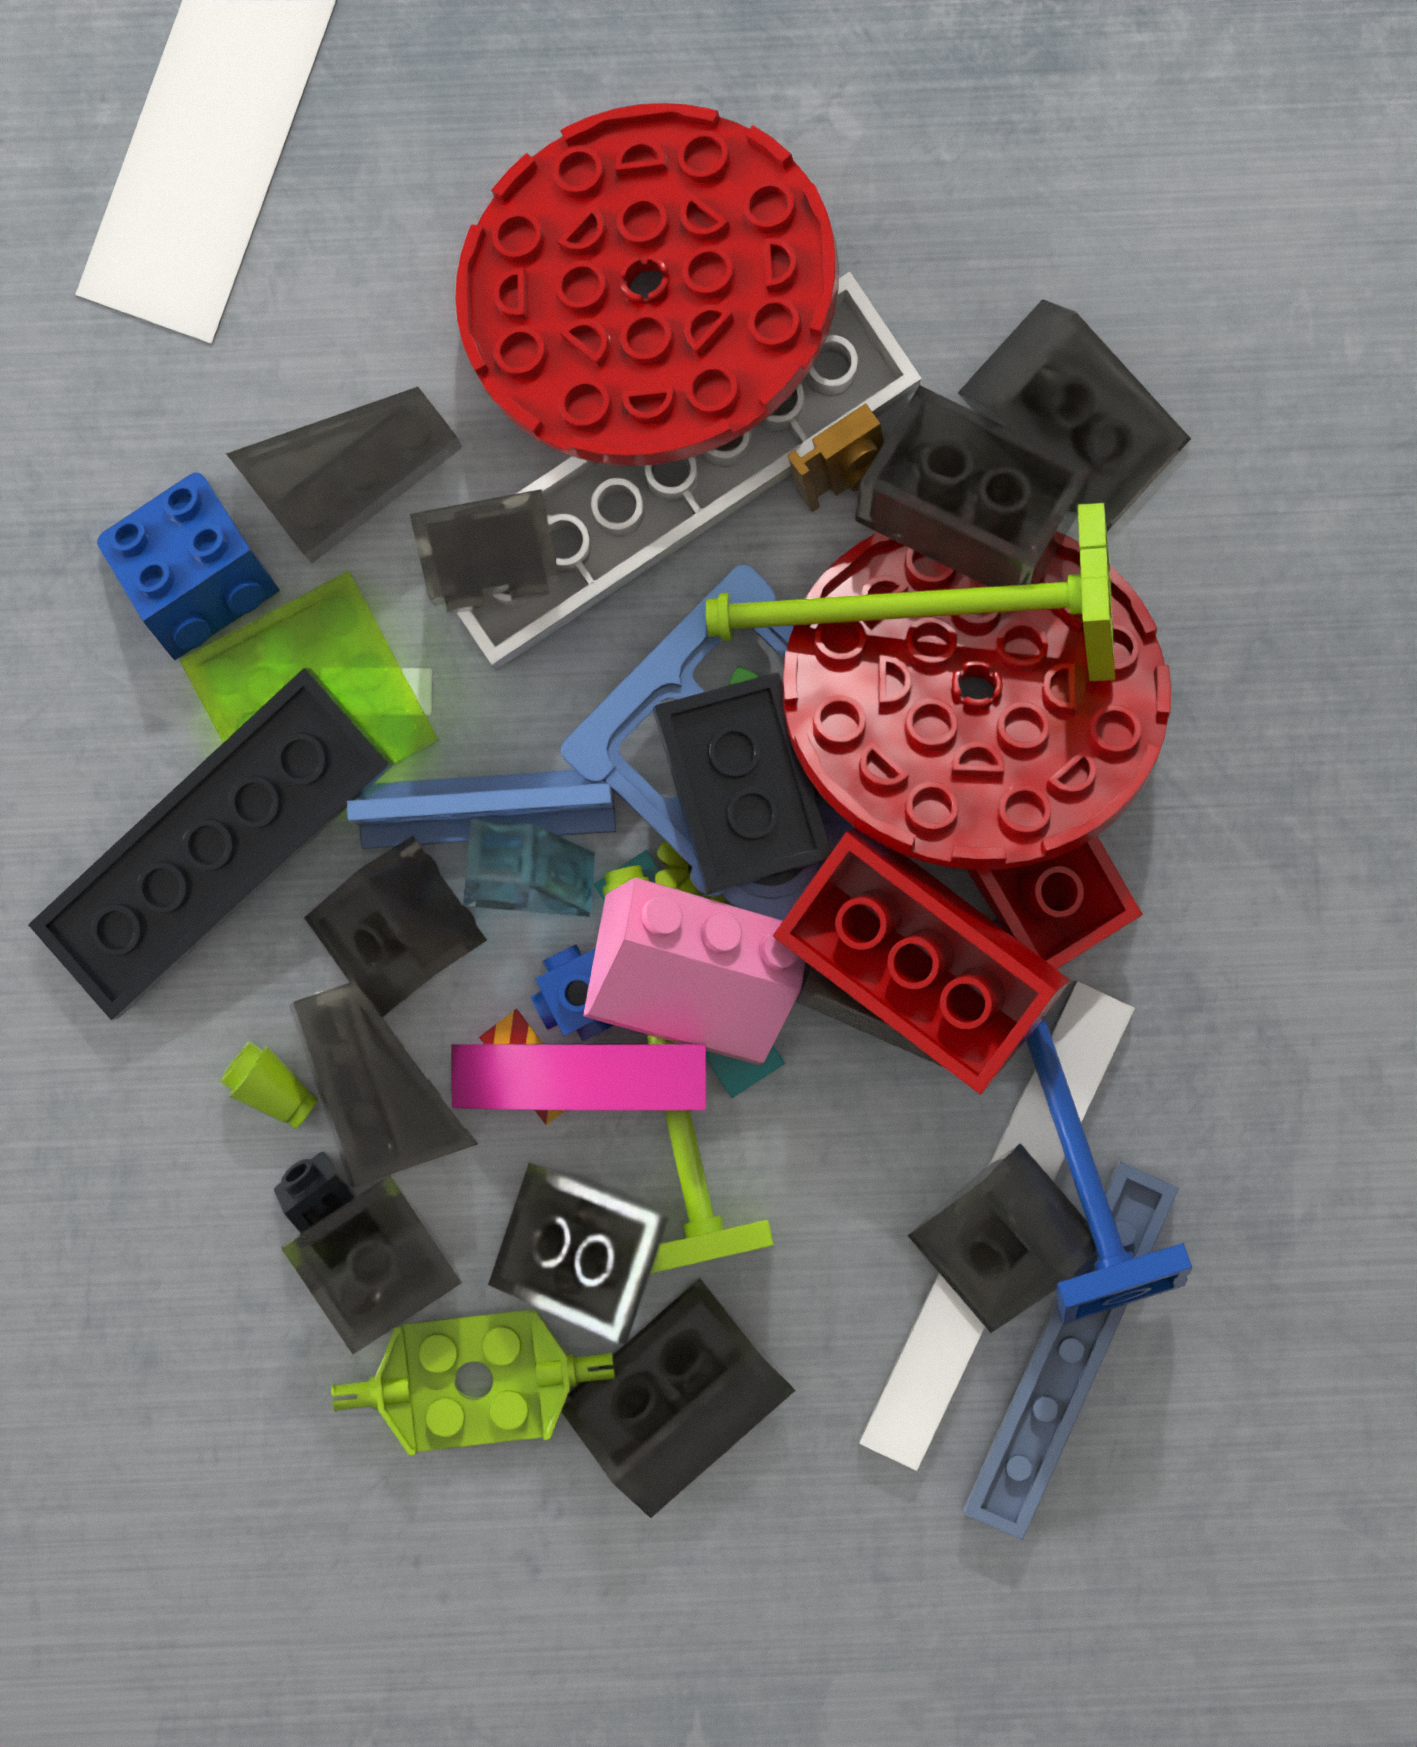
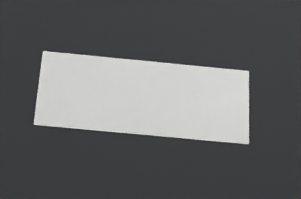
[75,0,336,344]

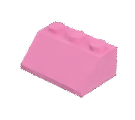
[583,877,806,1065]

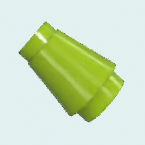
[219,1041,318,1129]

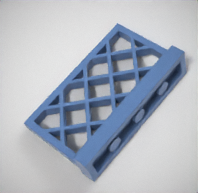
[347,770,616,849]

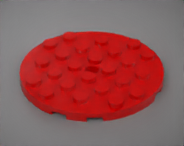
[455,103,839,466]
[782,512,1171,870]

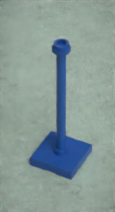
[992,918,1192,1325]

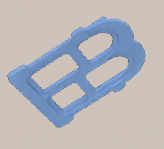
[560,564,855,921]

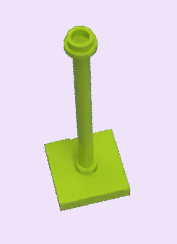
[706,503,1115,681]
[602,865,774,1275]

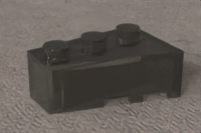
[226,387,462,563]
[289,981,478,1187]

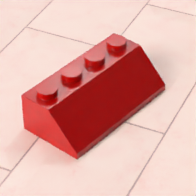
[773,828,1071,1095]

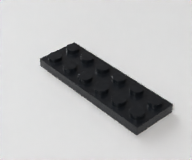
[28,668,395,1021]

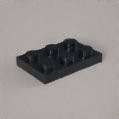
[653,672,832,895]

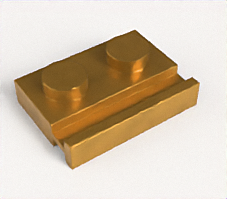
[787,403,888,512]

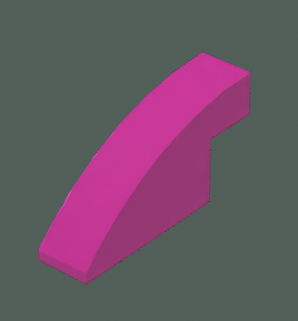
[451,1043,706,1110]

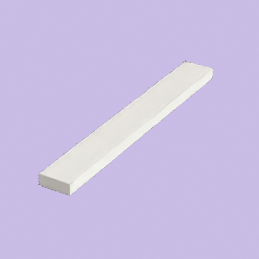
[858,981,1135,1471]

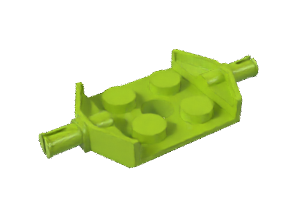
[331,1309,615,1456]

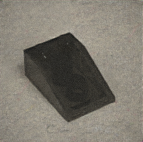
[958,299,1191,532]
[488,1163,668,1344]

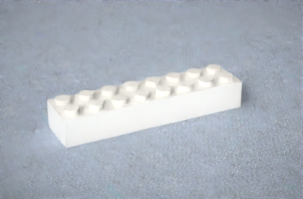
[420,272,922,671]

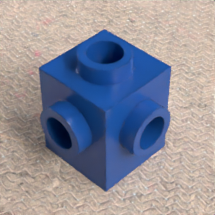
[531,944,615,1042]

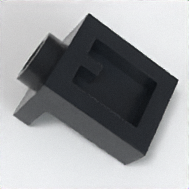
[274,1152,380,1267]

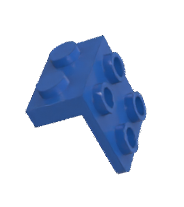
[97,473,280,661]

